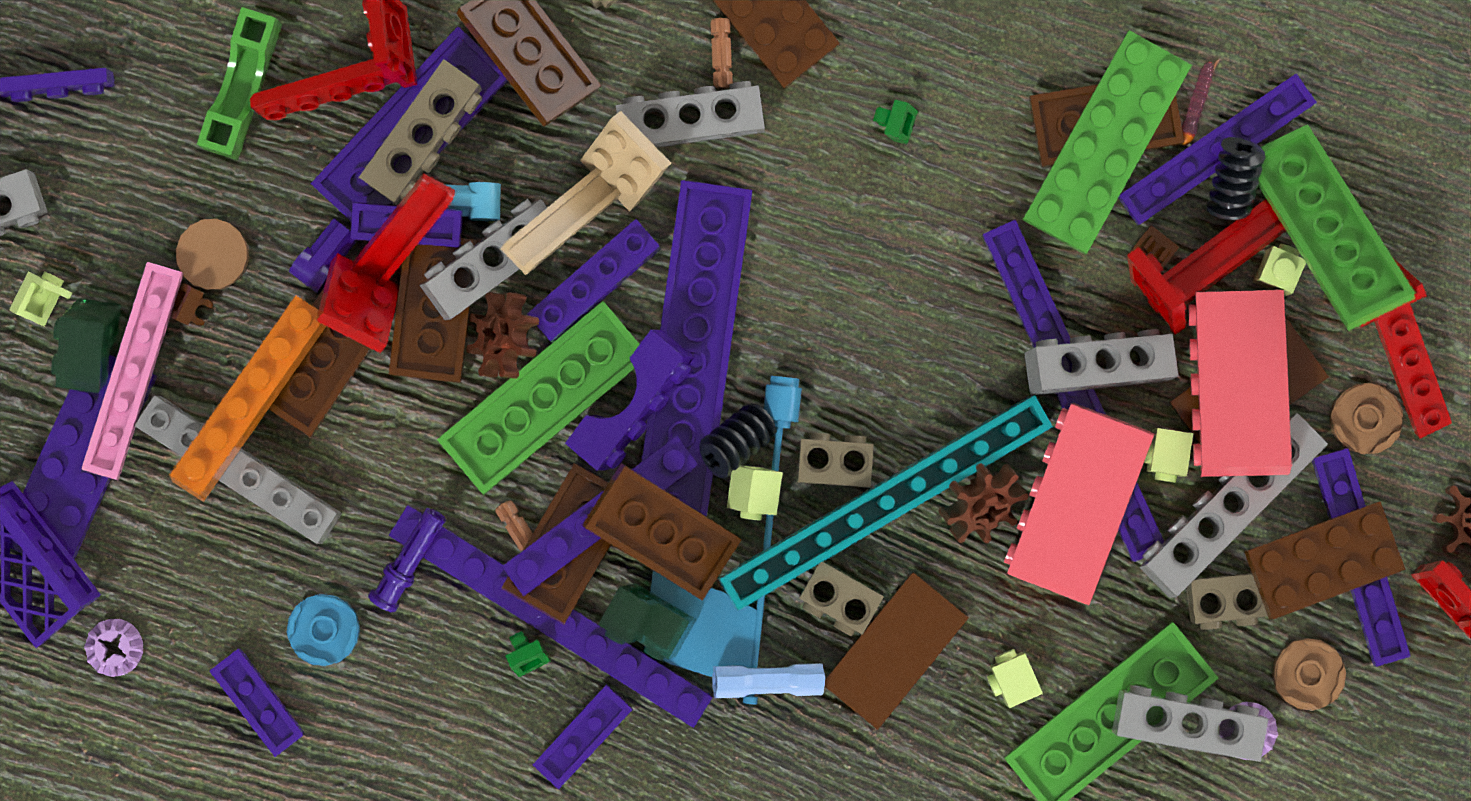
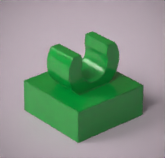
[873,99,918,145]
[505,631,551,677]

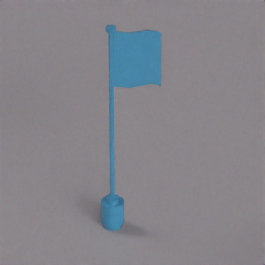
[645,376,802,705]

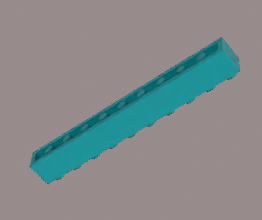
[718,395,1053,611]

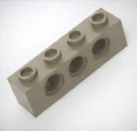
[359,59,482,205]

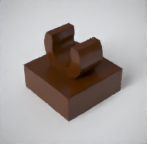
[1128,225,1179,268]
[170,282,213,325]

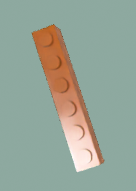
[169,295,326,502]

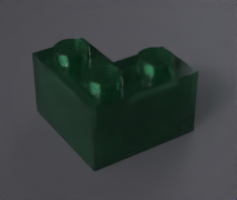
[51,298,121,393]
[598,583,697,661]

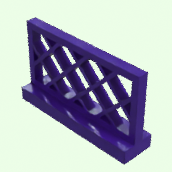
[0,481,101,648]

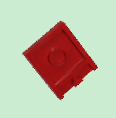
[250,0,418,120]
[316,173,456,353]
[1127,199,1286,335]
[1359,258,1452,439]
[1411,560,1471,639]

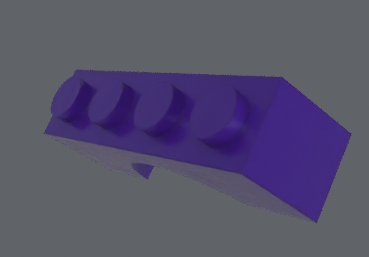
[565,330,694,471]

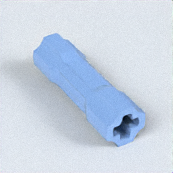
[712,663,825,698]

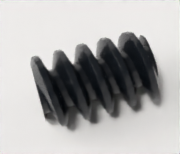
[1206,137,1266,220]
[699,403,777,478]

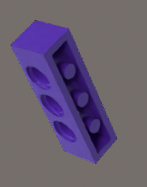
[527,219,661,343]

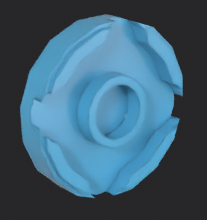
[287,594,360,666]

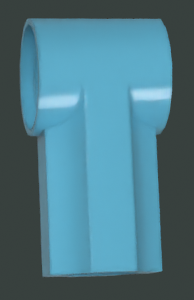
[447,182,501,221]

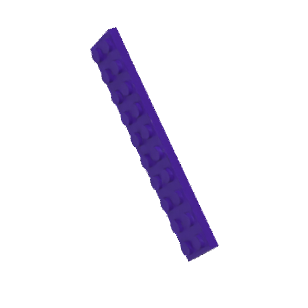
[642,180,753,517]

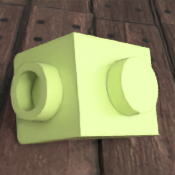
[9,271,73,327]

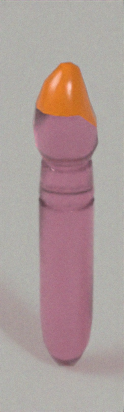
[1182,61,1214,146]

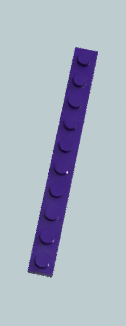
[982,219,1164,562]
[388,505,713,728]

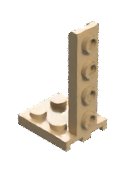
[501,111,671,275]

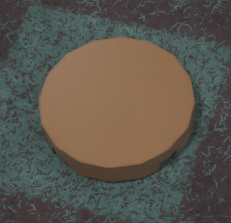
[176,219,249,290]
[1330,383,1403,455]
[1272,638,1346,711]

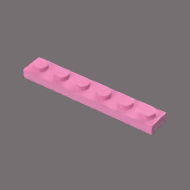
[82,262,184,481]

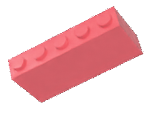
[1188,290,1292,477]
[1004,403,1155,605]

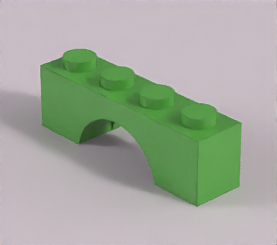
[197,7,282,160]

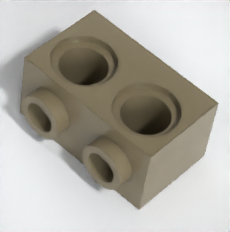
[798,432,874,488]
[799,562,884,637]
[1186,573,1268,630]

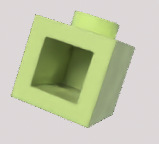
[1253,244,1306,297]
[1144,428,1193,483]
[727,465,783,520]
[987,649,1043,708]

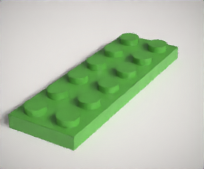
[1023,30,1192,255]
[1258,124,1415,331]
[437,301,640,495]
[1003,621,1219,801]

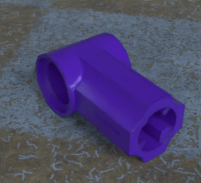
[289,219,358,294]

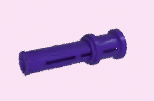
[368,508,446,612]

